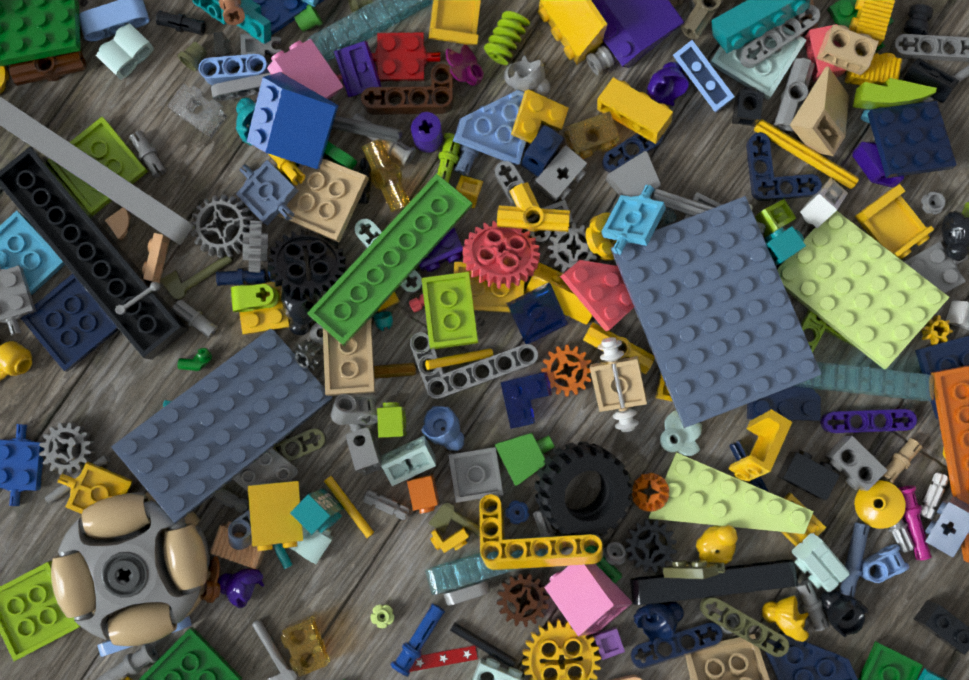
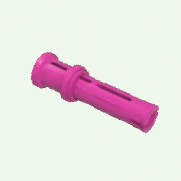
[898,485,932,561]

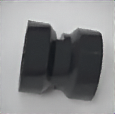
[904,4,934,35]

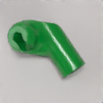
[177,348,212,371]

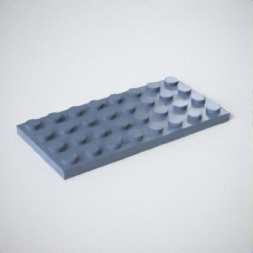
[111,329,333,524]

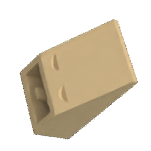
[790,67,849,156]

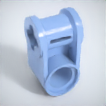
[860,544,910,583]

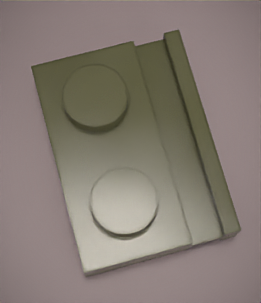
[663,560,725,579]

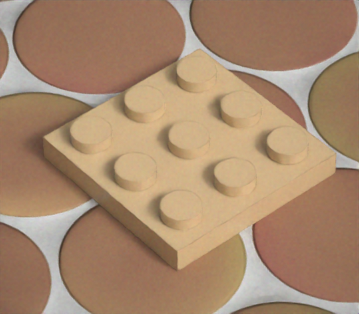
[277,159,369,242]

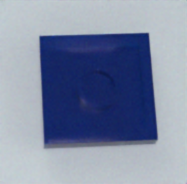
[506,282,568,344]

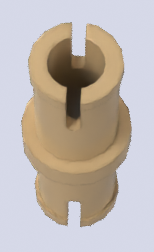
[882,438,923,484]

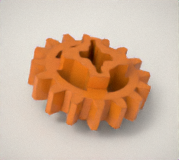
[541,345,591,397]

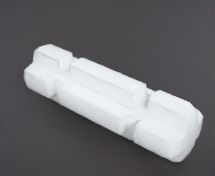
[920,473,949,519]

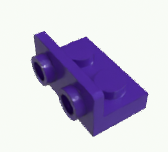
[419,227,463,273]

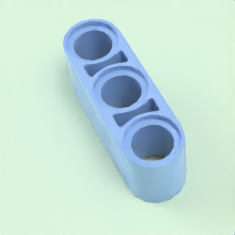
[79,0,150,41]
[199,54,270,85]

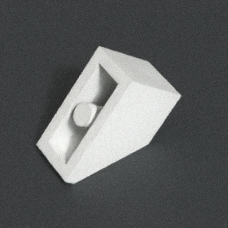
[800,178,848,228]

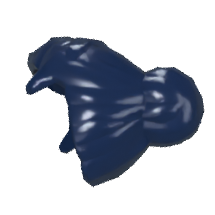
[633,602,684,643]

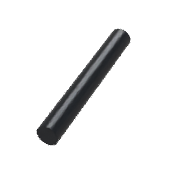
[450,622,517,668]

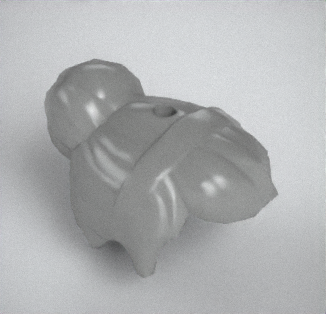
[504,55,551,97]

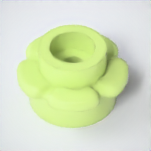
[370,604,394,628]

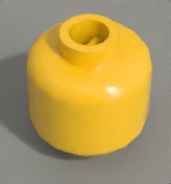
[0,341,32,376]

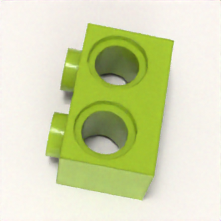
[377,402,407,438]

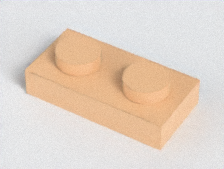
[142,233,170,284]

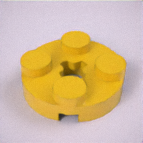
[586,212,617,261]

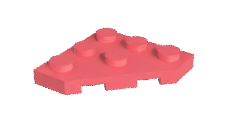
[560,260,634,332]

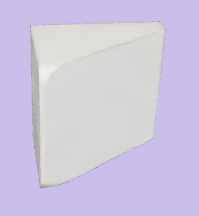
[946,300,969,330]

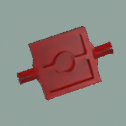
[371,32,441,82]

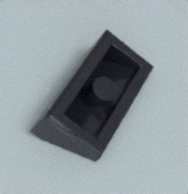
[903,59,959,103]

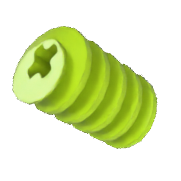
[484,11,530,65]

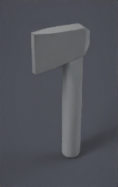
[252,620,298,680]

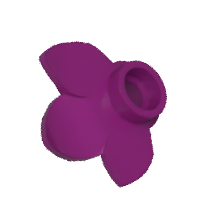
[446,44,484,86]

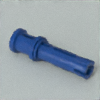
[390,603,445,677]

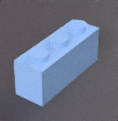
[673,40,735,113]

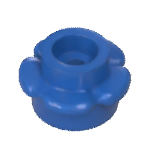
[505,501,529,525]

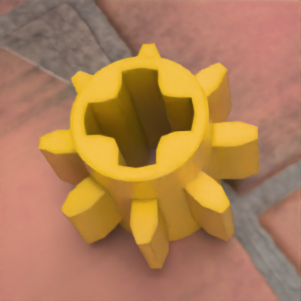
[920,315,953,345]

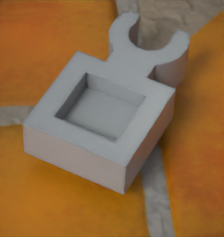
[240,34,281,58]

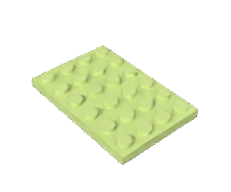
[777,211,949,370]

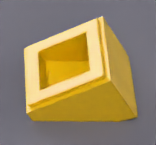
[456,175,483,208]

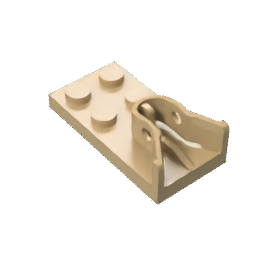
[323,317,375,396]

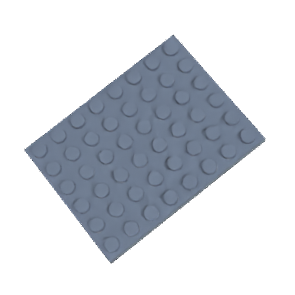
[611,196,822,428]

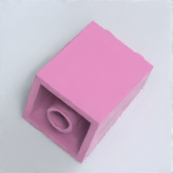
[544,564,632,636]

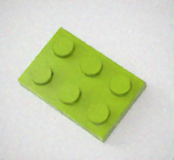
[421,272,478,350]

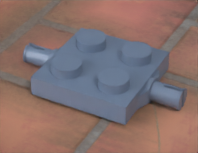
[236,160,299,226]

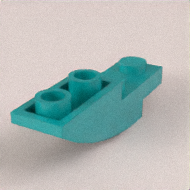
[192,0,271,44]

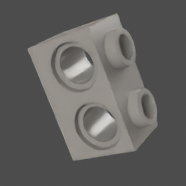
[825,436,888,491]

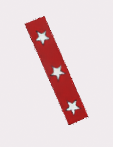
[409,646,478,672]

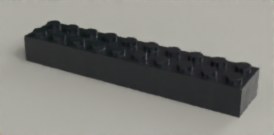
[0,146,189,360]

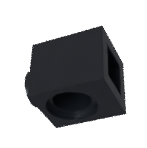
[732,88,764,127]

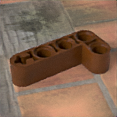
[361,63,453,115]

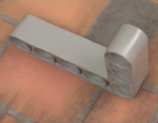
[410,332,538,399]

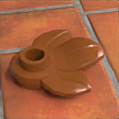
[200,556,220,603]

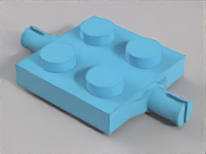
[601,185,666,255]

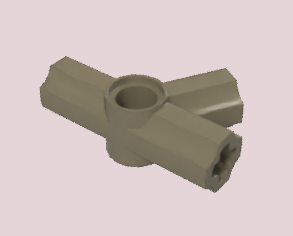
[681,0,724,40]

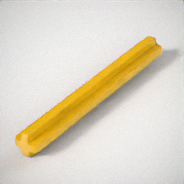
[754,119,859,189]

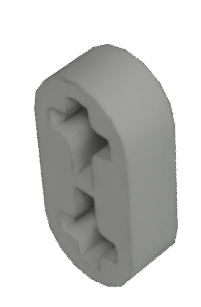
[443,579,490,606]

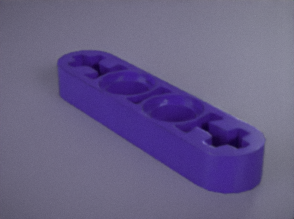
[820,409,917,433]

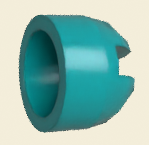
[373,311,393,331]

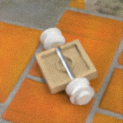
[590,337,647,432]

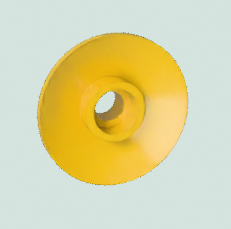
[854,480,906,529]

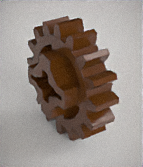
[497,572,549,627]

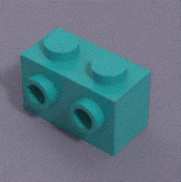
[764,226,806,266]

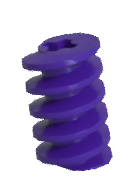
[411,112,443,153]

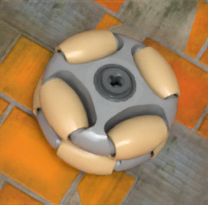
[51,492,211,646]

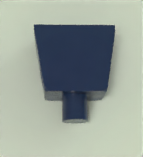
[521,125,565,177]

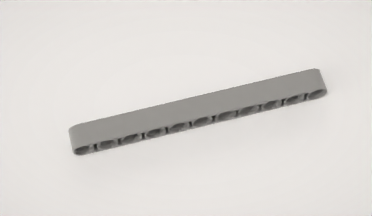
[0,97,194,246]

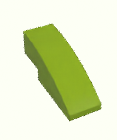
[853,78,937,109]

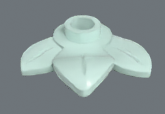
[660,410,702,456]

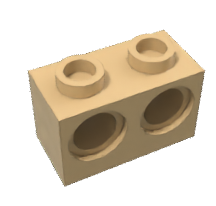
[816,25,879,75]

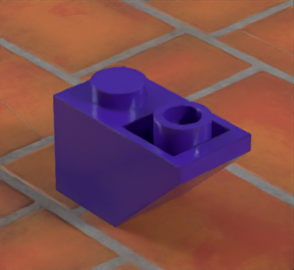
[852,142,904,188]

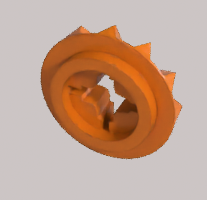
[632,473,669,512]

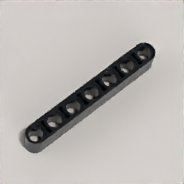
[630,559,798,605]

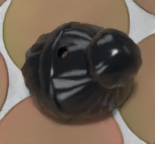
[941,210,969,261]
[281,290,315,336]
[820,590,869,637]

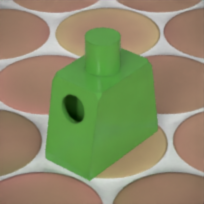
[494,433,555,486]

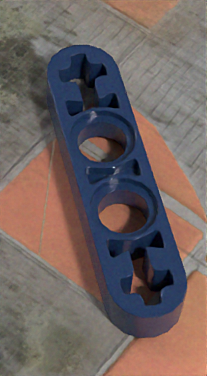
[631,623,723,669]

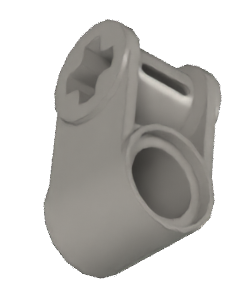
[331,394,378,425]

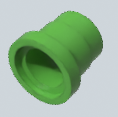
[294,4,323,32]

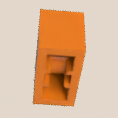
[407,474,440,514]

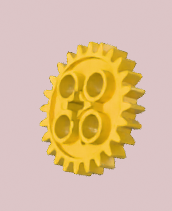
[522,619,601,680]

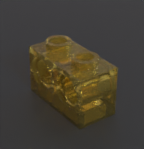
[281,615,330,677]

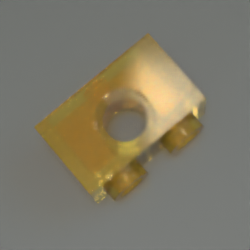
[564,111,620,159]

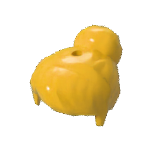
[696,525,738,565]
[762,596,809,642]

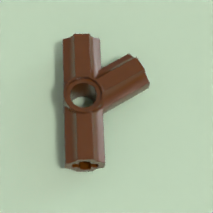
[9,50,87,86]

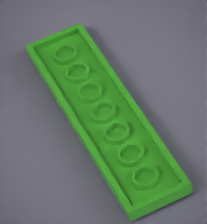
[307,173,472,347]

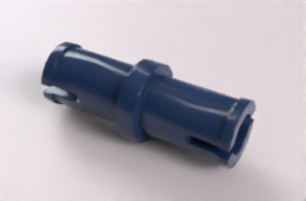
[216,268,266,286]

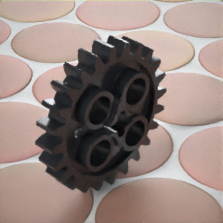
[268,229,346,300]

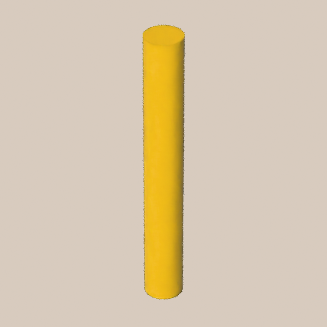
[425,348,493,370]
[324,476,374,538]

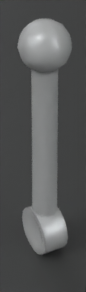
[115,282,160,315]

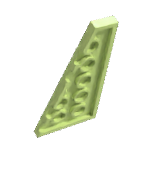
[648,452,814,534]

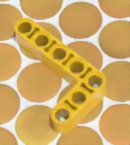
[479,494,603,570]

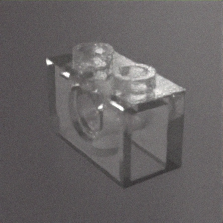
[167,83,227,139]

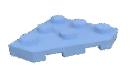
[453,90,526,165]

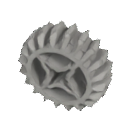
[191,194,254,258]

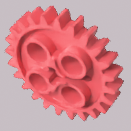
[462,221,540,289]

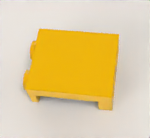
[428,0,481,46]
[854,184,934,259]
[729,409,792,481]
[247,481,303,551]

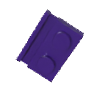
[334,41,382,97]

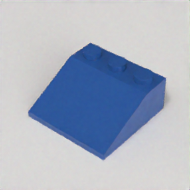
[247,72,339,169]

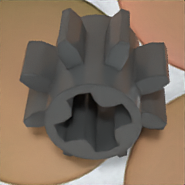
[295,340,324,370]

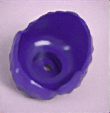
[647,62,689,106]
[217,569,264,609]

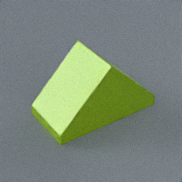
[754,199,797,237]

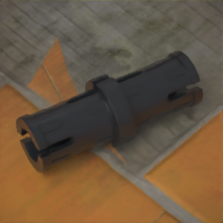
[156,10,206,36]

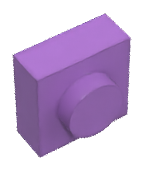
[593,627,625,660]

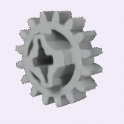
[243,220,268,273]
[547,223,597,273]
[39,422,95,474]

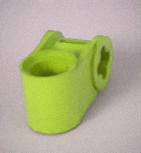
[231,284,280,312]

